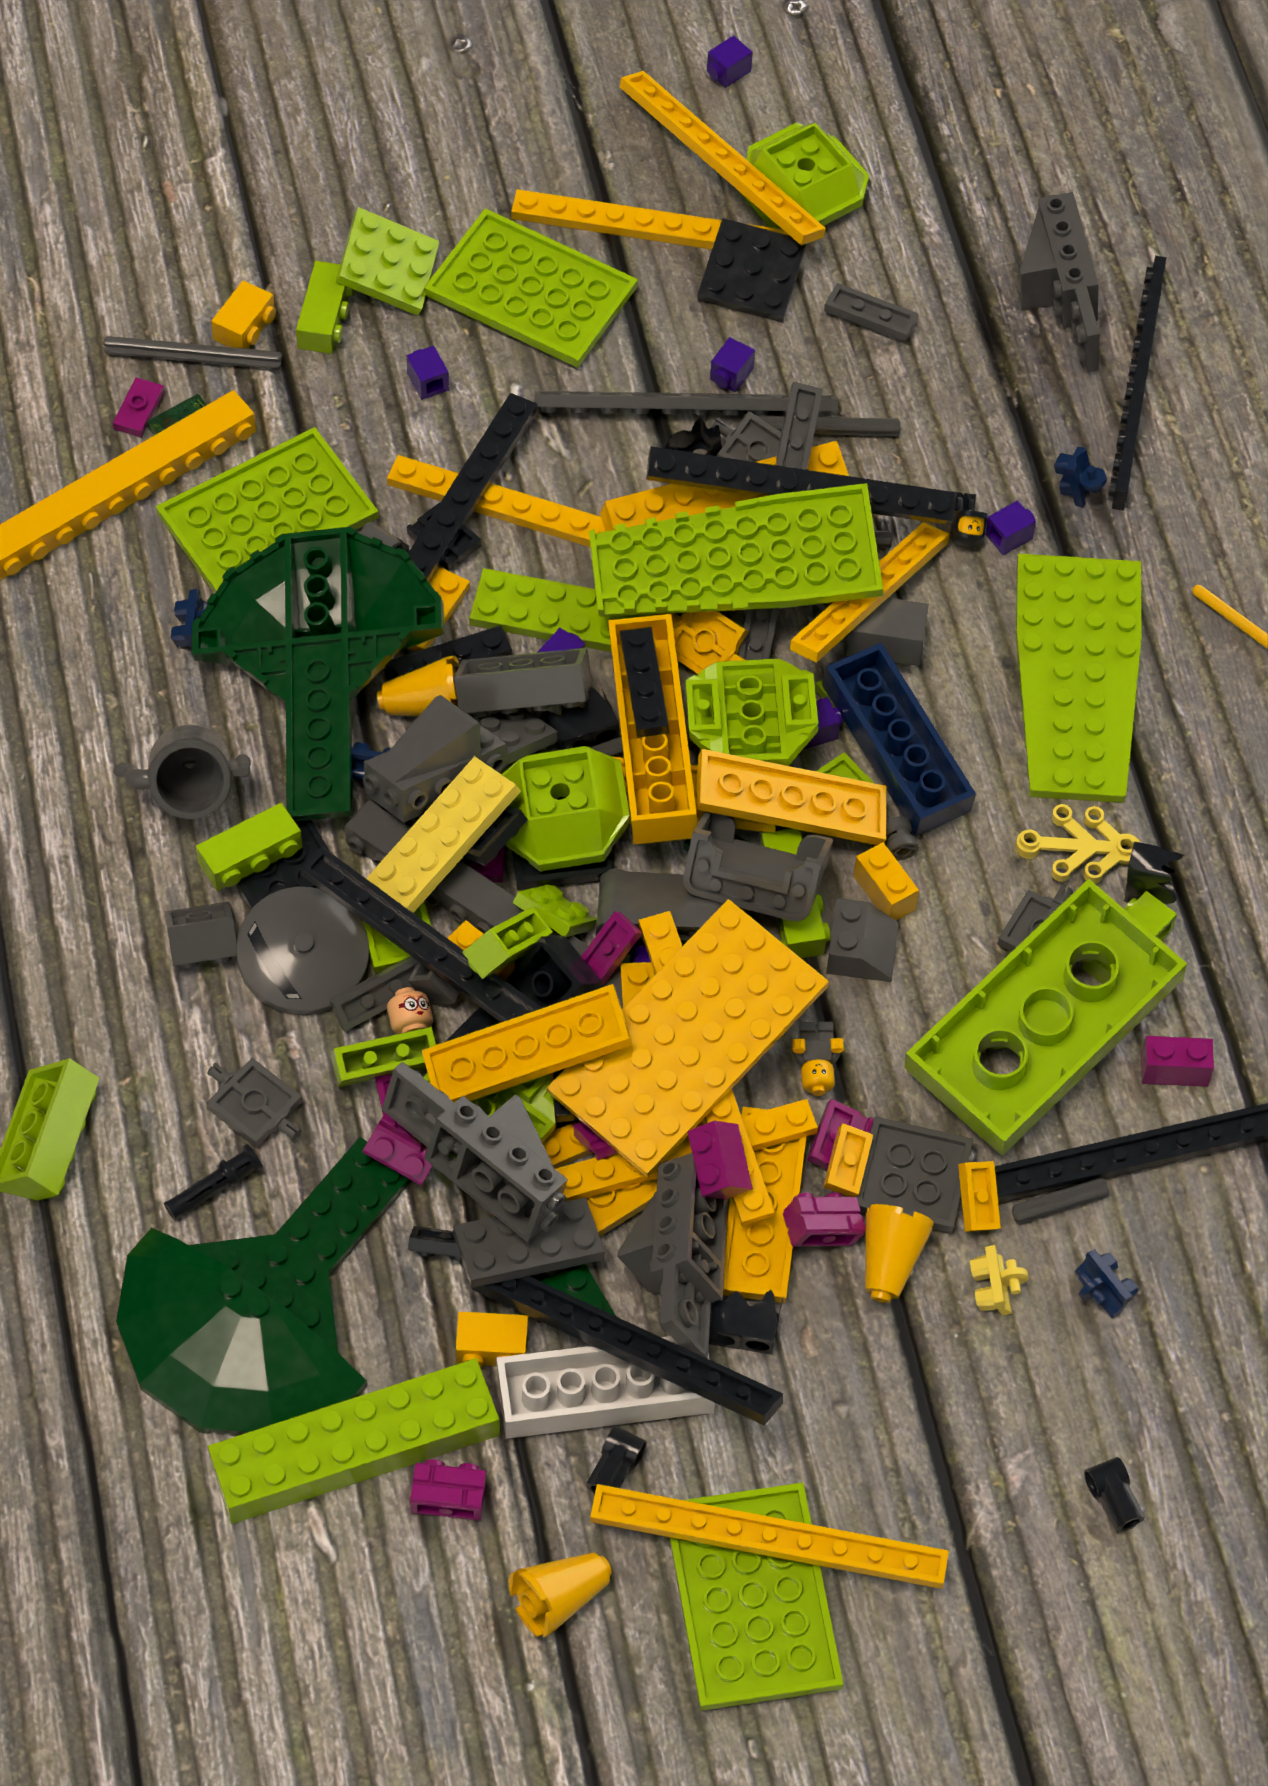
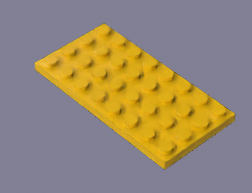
[547,899,829,1178]

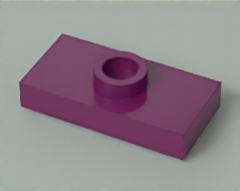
[113,377,165,438]

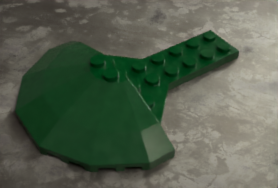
[192,527,444,822]
[116,1137,412,1436]

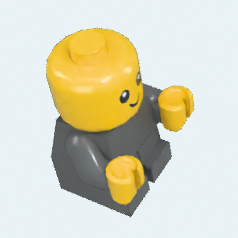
[792,1022,844,1096]

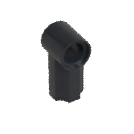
[586,1426,647,1495]
[1084,1457,1145,1532]

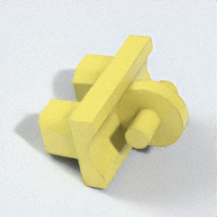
[970,1245,1029,1316]

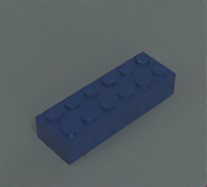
[822,642,976,837]

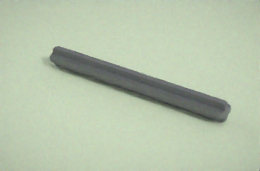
[103,336,282,370]

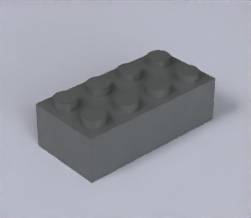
[454,648,592,717]

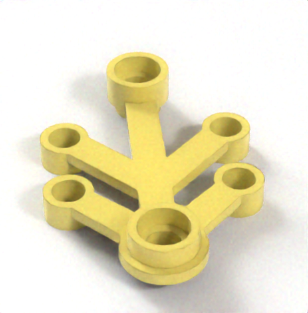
[1015,804,1141,884]

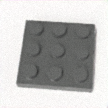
[857,1116,973,1233]

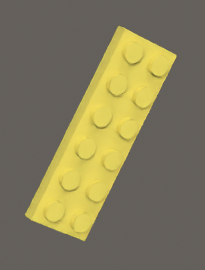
[366,756,521,913]

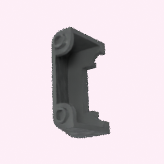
[683,811,834,921]
[596,869,724,943]

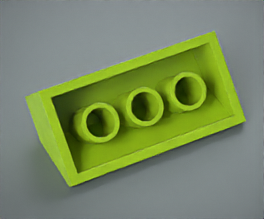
[0,1058,100,1201]

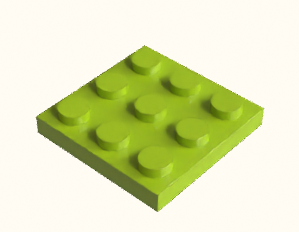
[336,207,439,316]

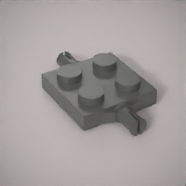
[711,411,782,462]
[997,885,1073,952]
[206,1058,302,1148]

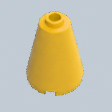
[377,656,460,717]
[865,1204,934,1303]
[508,1552,612,1637]

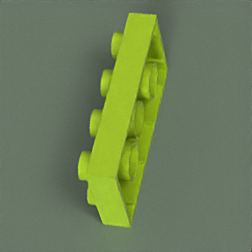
[904,879,1187,1156]

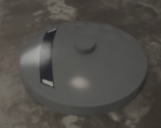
[237,887,369,1015]

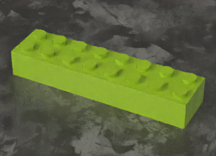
[208,1358,500,1524]

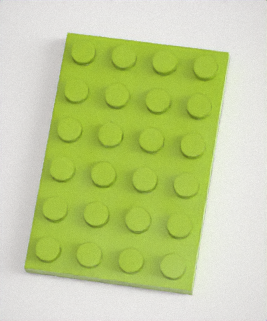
[424,208,638,368]
[156,427,379,594]
[669,1482,844,1711]

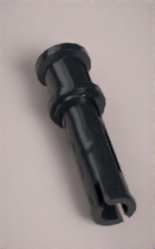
[163,1144,263,1221]

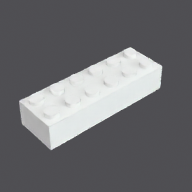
[497,1336,715,1439]

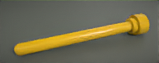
[1192,585,1268,649]

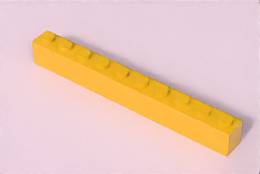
[0,390,256,580]

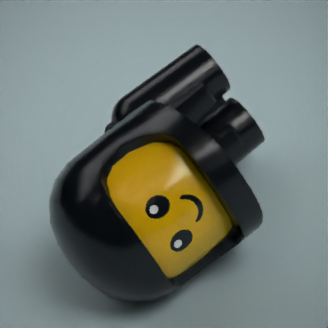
[950,491,988,547]

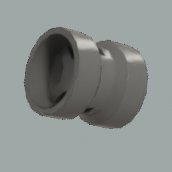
[885,816,919,861]

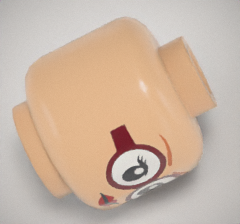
[386,987,433,1034]

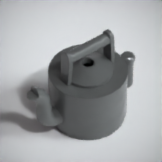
[113,725,251,819]

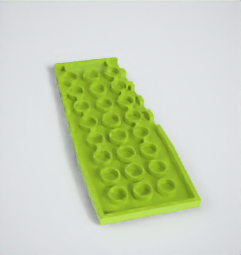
[589,483,883,617]
[1015,553,1142,803]

